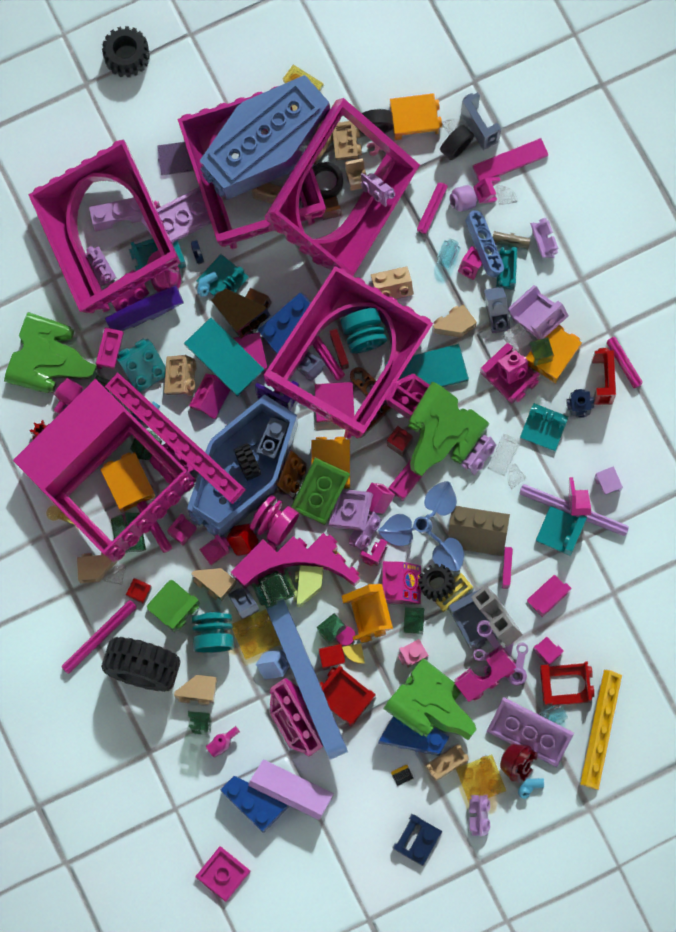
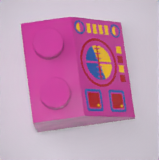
[382,561,421,604]

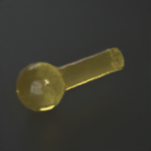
[46,505,75,525]

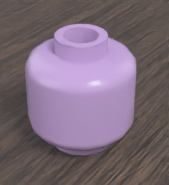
[449,185,478,212]

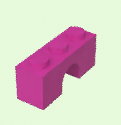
[454,645,516,702]

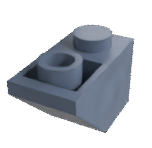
[484,287,511,333]
[256,417,289,459]

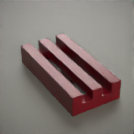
[330,328,349,370]

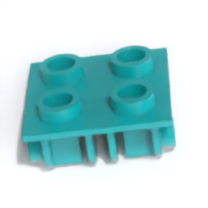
[196,254,249,296]
[520,403,569,451]

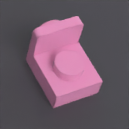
[397,639,429,668]

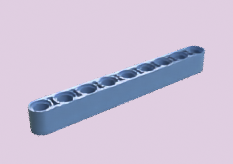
[266,599,348,760]

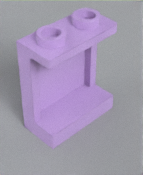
[508,285,569,341]

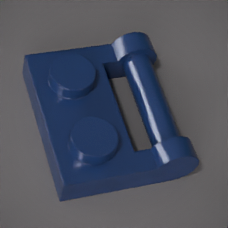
[392,814,442,866]

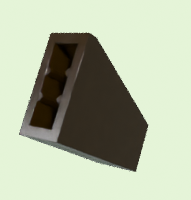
[211,289,271,339]

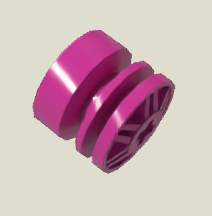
[250,495,300,546]

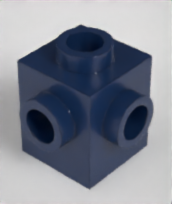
[566,389,594,418]

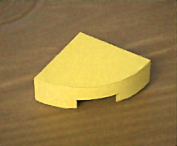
[342,644,365,664]

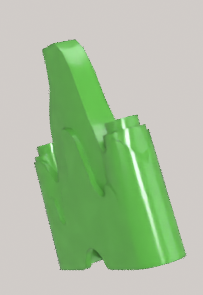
[4,312,97,393]
[408,382,489,476]
[383,658,476,740]

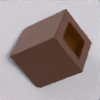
[322,196,341,220]

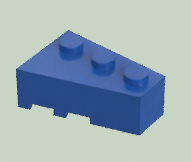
[258,292,311,354]
[378,716,450,756]
[220,776,290,833]

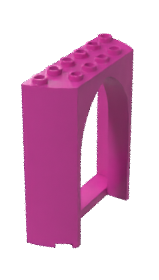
[177,86,326,249]
[265,98,420,276]
[28,139,181,313]
[264,266,433,439]

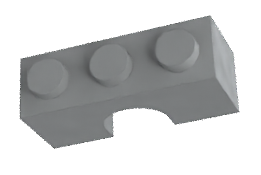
[471,585,523,647]

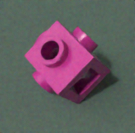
[497,350,528,385]

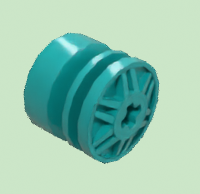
[340,308,387,354]
[192,612,234,653]

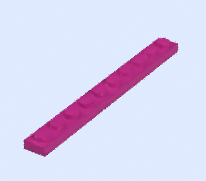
[105,372,246,504]

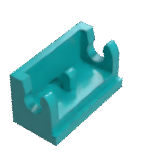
[496,247,517,289]

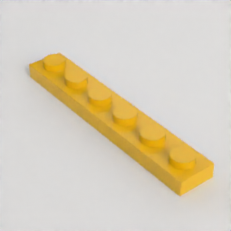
[580,670,622,790]

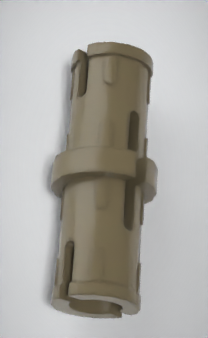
[493,231,531,250]

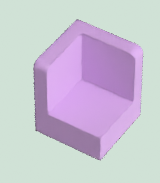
[594,466,623,494]

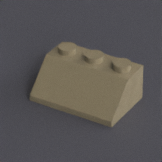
[447,506,510,556]

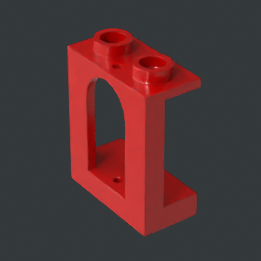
[591,348,616,405]
[540,661,595,707]

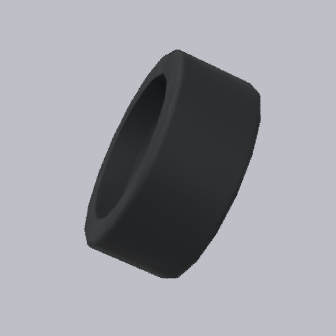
[359,109,394,135]
[440,125,474,160]
[313,162,344,199]

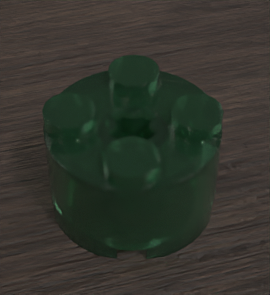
[251,568,296,608]

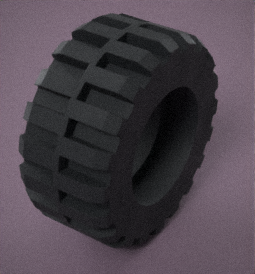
[102,637,181,692]

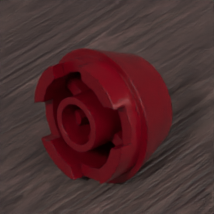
[500,744,538,783]

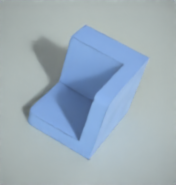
[255,649,290,679]

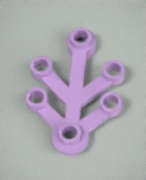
[473,620,528,686]

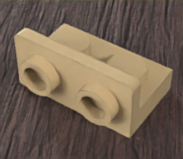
[333,121,362,161]
[164,355,197,396]

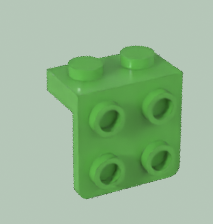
[147,580,200,633]

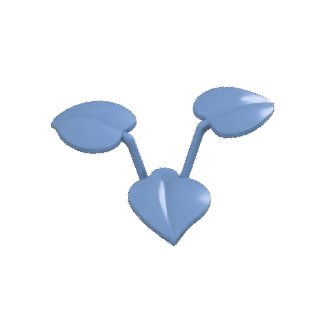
[378,481,464,572]

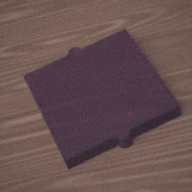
[157,142,194,175]

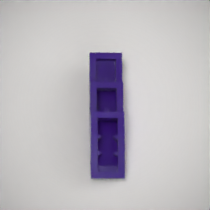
[105,286,184,331]

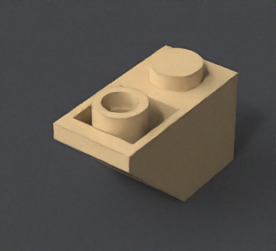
[432,304,477,338]
[77,553,117,584]
[191,568,237,601]
[174,675,217,705]

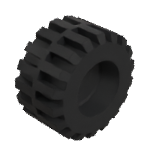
[102,26,150,78]

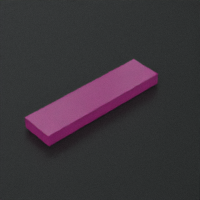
[472,138,549,182]

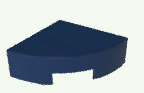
[191,240,204,265]

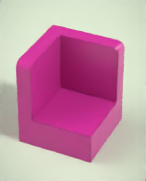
[473,177,501,204]
[366,483,395,514]
[167,513,197,546]
[532,637,564,666]

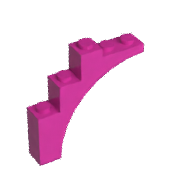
[230,533,360,588]

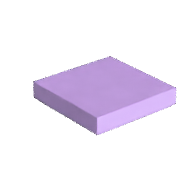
[329,489,373,531]

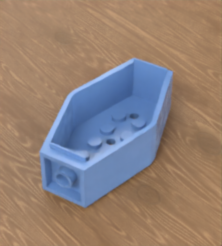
[200,75,330,200]
[187,395,298,537]

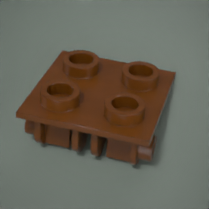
[277,450,307,499]

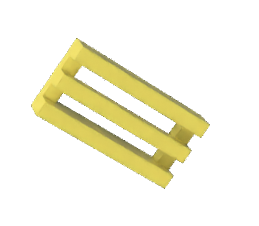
[436,573,473,612]

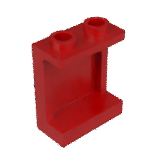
[320,665,376,727]

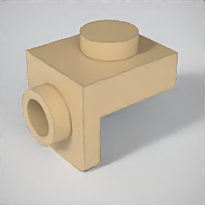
[345,159,367,191]

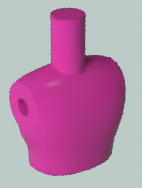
[54,378,84,414]
[206,726,240,757]

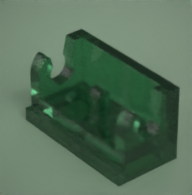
[188,711,212,738]

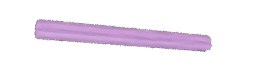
[520,484,629,536]

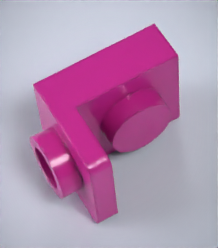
[458,246,483,280]
[199,534,230,566]
[360,539,388,566]

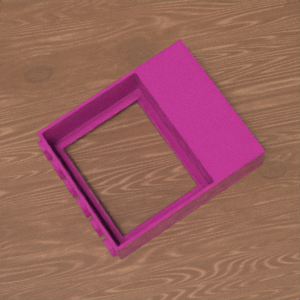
[13,379,196,562]

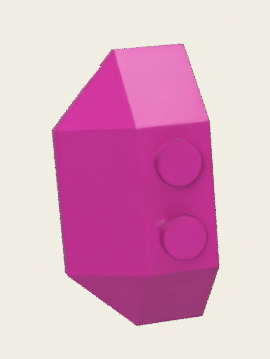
[385,374,429,420]
[270,678,324,756]

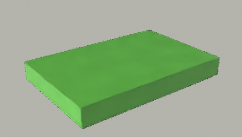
[291,458,350,525]

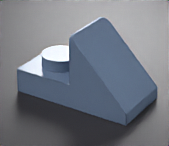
[297,352,325,381]
[228,586,259,620]

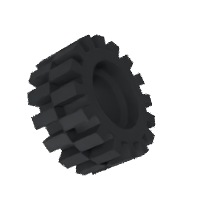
[234,443,261,481]
[418,564,456,602]

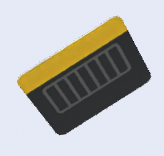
[391,765,413,786]

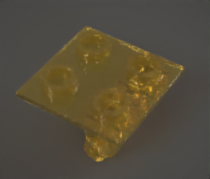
[232,609,281,660]
[456,754,506,802]

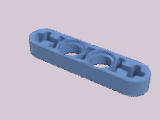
[465,210,504,278]

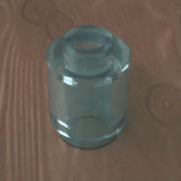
[437,239,461,268]
[539,704,568,725]

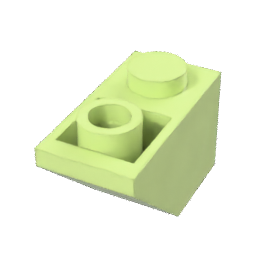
[293,566,323,607]

